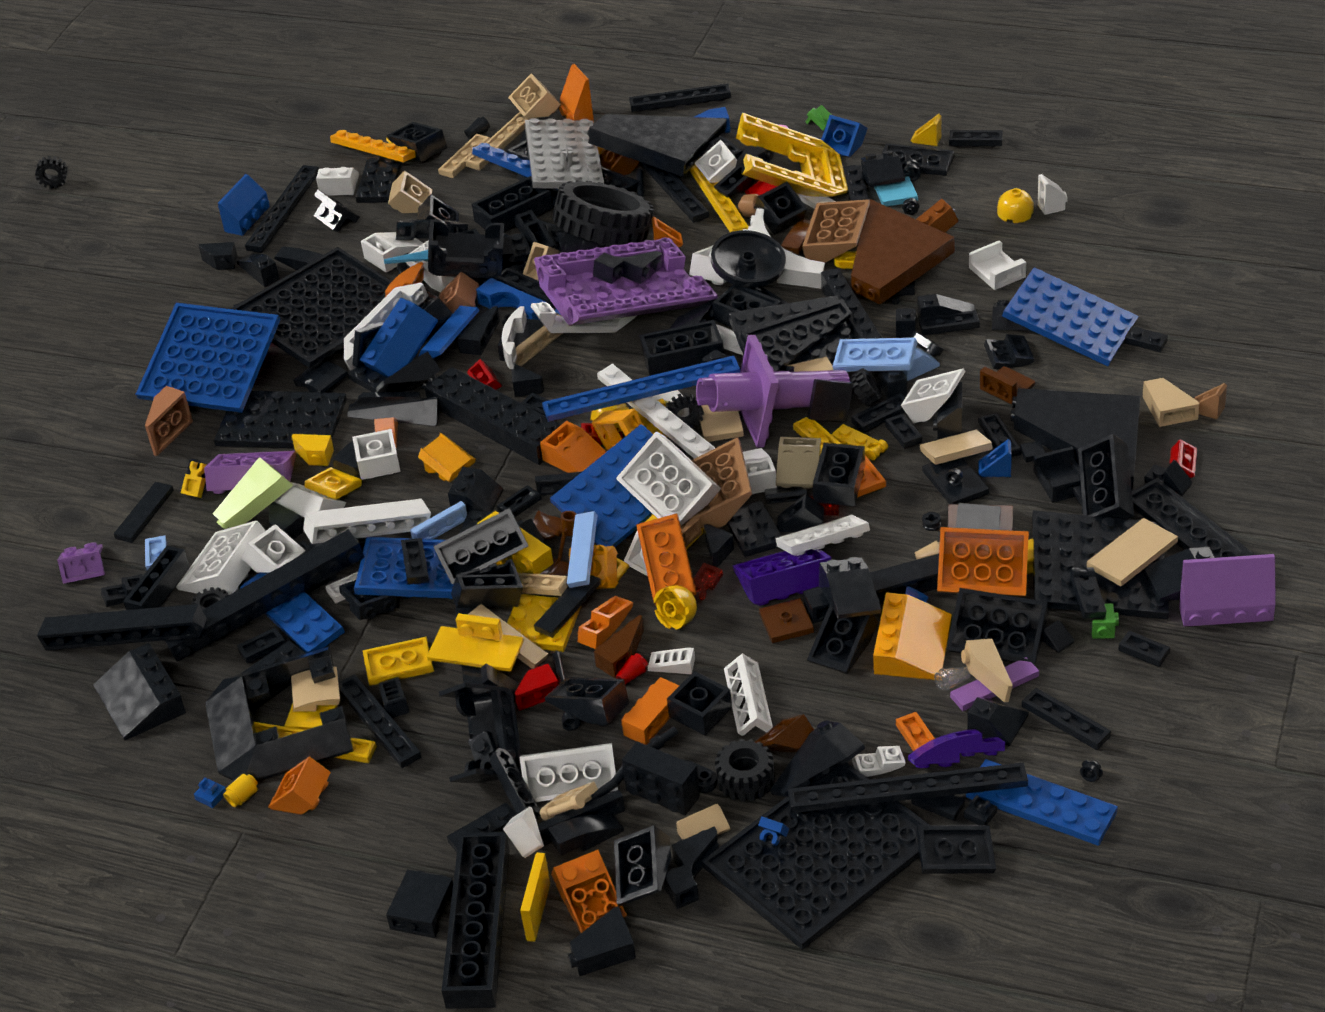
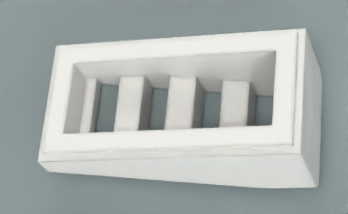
[648,648,695,674]

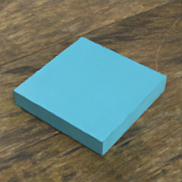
[874,176,918,207]

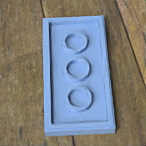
[832,338,917,371]

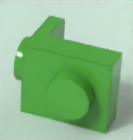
[805,105,832,131]
[1092,604,1119,639]

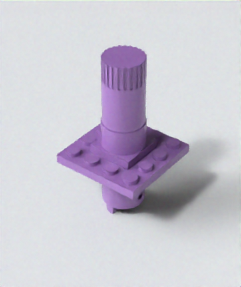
[696,335,850,448]

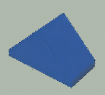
[978,439,1011,477]

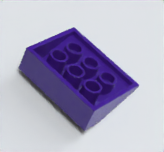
[732,549,832,605]

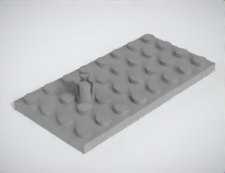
[525,118,604,188]

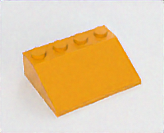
[873,593,952,681]

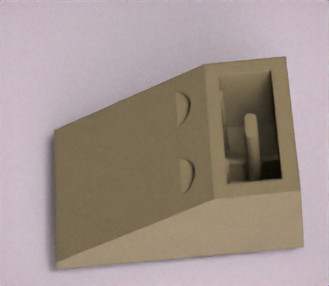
[776,437,821,489]

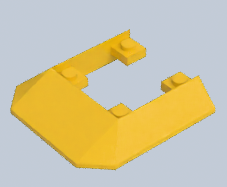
[736,113,848,197]

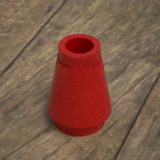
[616,653,648,685]

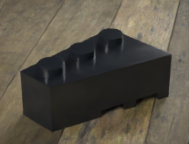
[451,559,523,608]

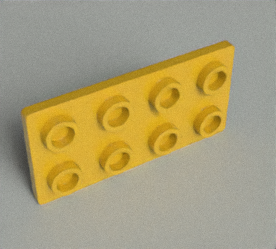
[427,613,524,672]

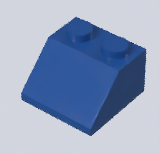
[821,115,868,157]

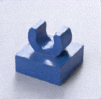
[194,778,226,808]
[758,816,789,846]

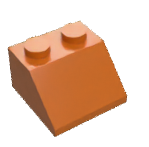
[268,756,331,815]

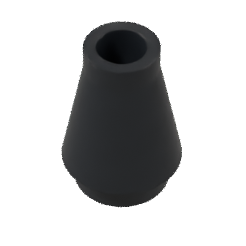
[464,116,490,139]

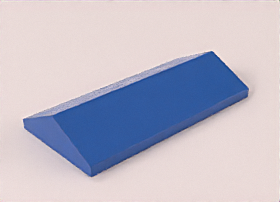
[418,306,480,358]

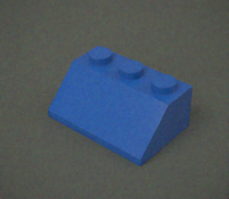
[218,174,270,236]

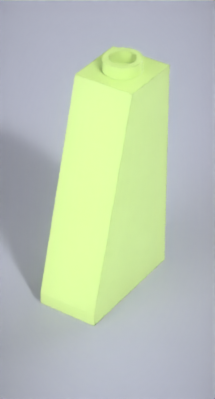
[213,457,293,529]

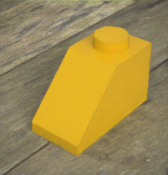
[292,434,334,466]

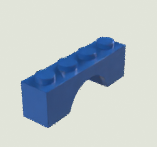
[476,278,545,320]

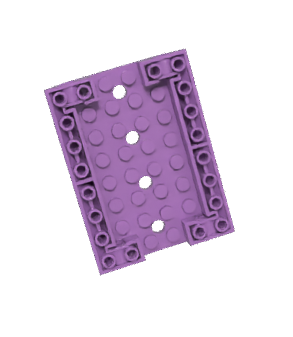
[534,238,718,326]

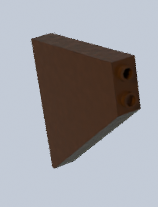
[851,199,955,304]

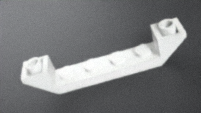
[344,283,428,371]
[531,302,637,333]

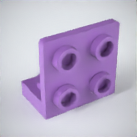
[57,542,105,584]

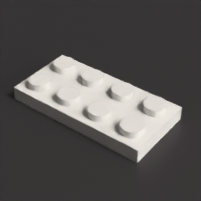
[775,515,870,556]

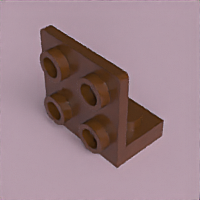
[980,366,1035,404]

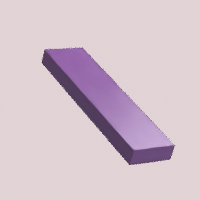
[950,657,1039,711]

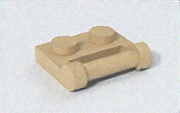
[540,781,598,820]

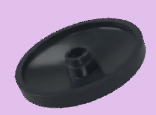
[711,230,786,288]

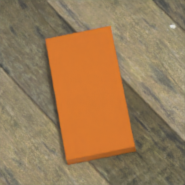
[636,513,697,605]

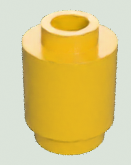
[223,774,258,807]

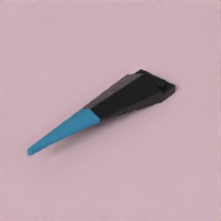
[384,233,531,264]

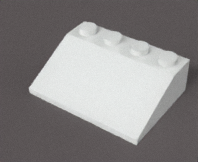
[616,431,721,526]
[176,521,265,595]

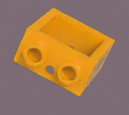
[591,409,644,451]

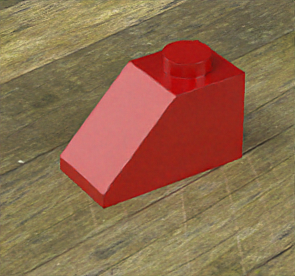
[515,664,559,711]

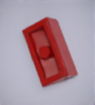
[467,359,502,389]
[1170,439,1197,478]

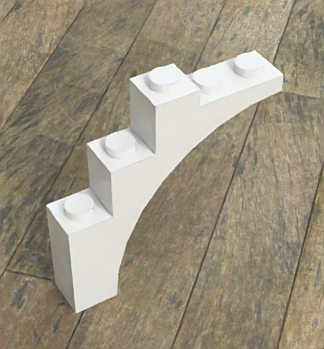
[743,208,825,289]

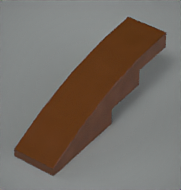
[781,219,811,255]

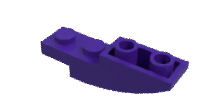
[908,729,1005,768]

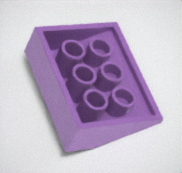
[204,451,296,494]
[1179,554,1275,627]

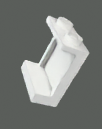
[969,241,1026,290]

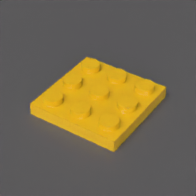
[507,594,581,652]

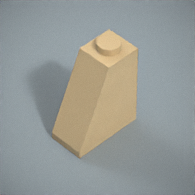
[1143,378,1199,427]

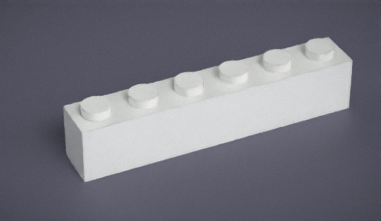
[303,499,431,544]

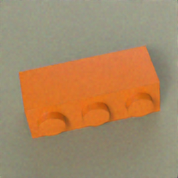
[621,677,679,745]

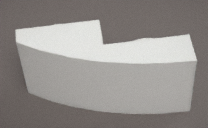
[852,746,906,777]

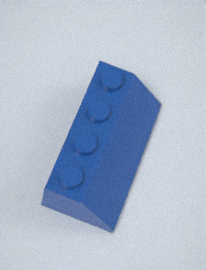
[360,297,438,378]

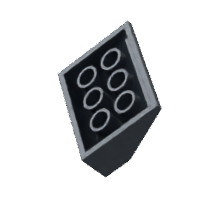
[946,588,1049,666]
[93,643,186,741]

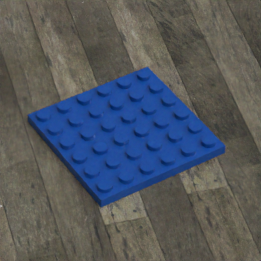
[135,303,281,413]

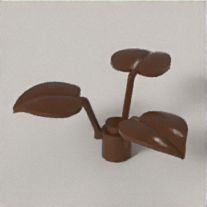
[533,510,597,576]

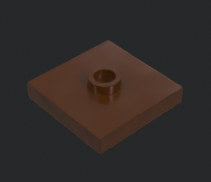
[759,598,814,643]

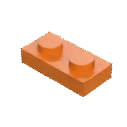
[896,712,935,751]

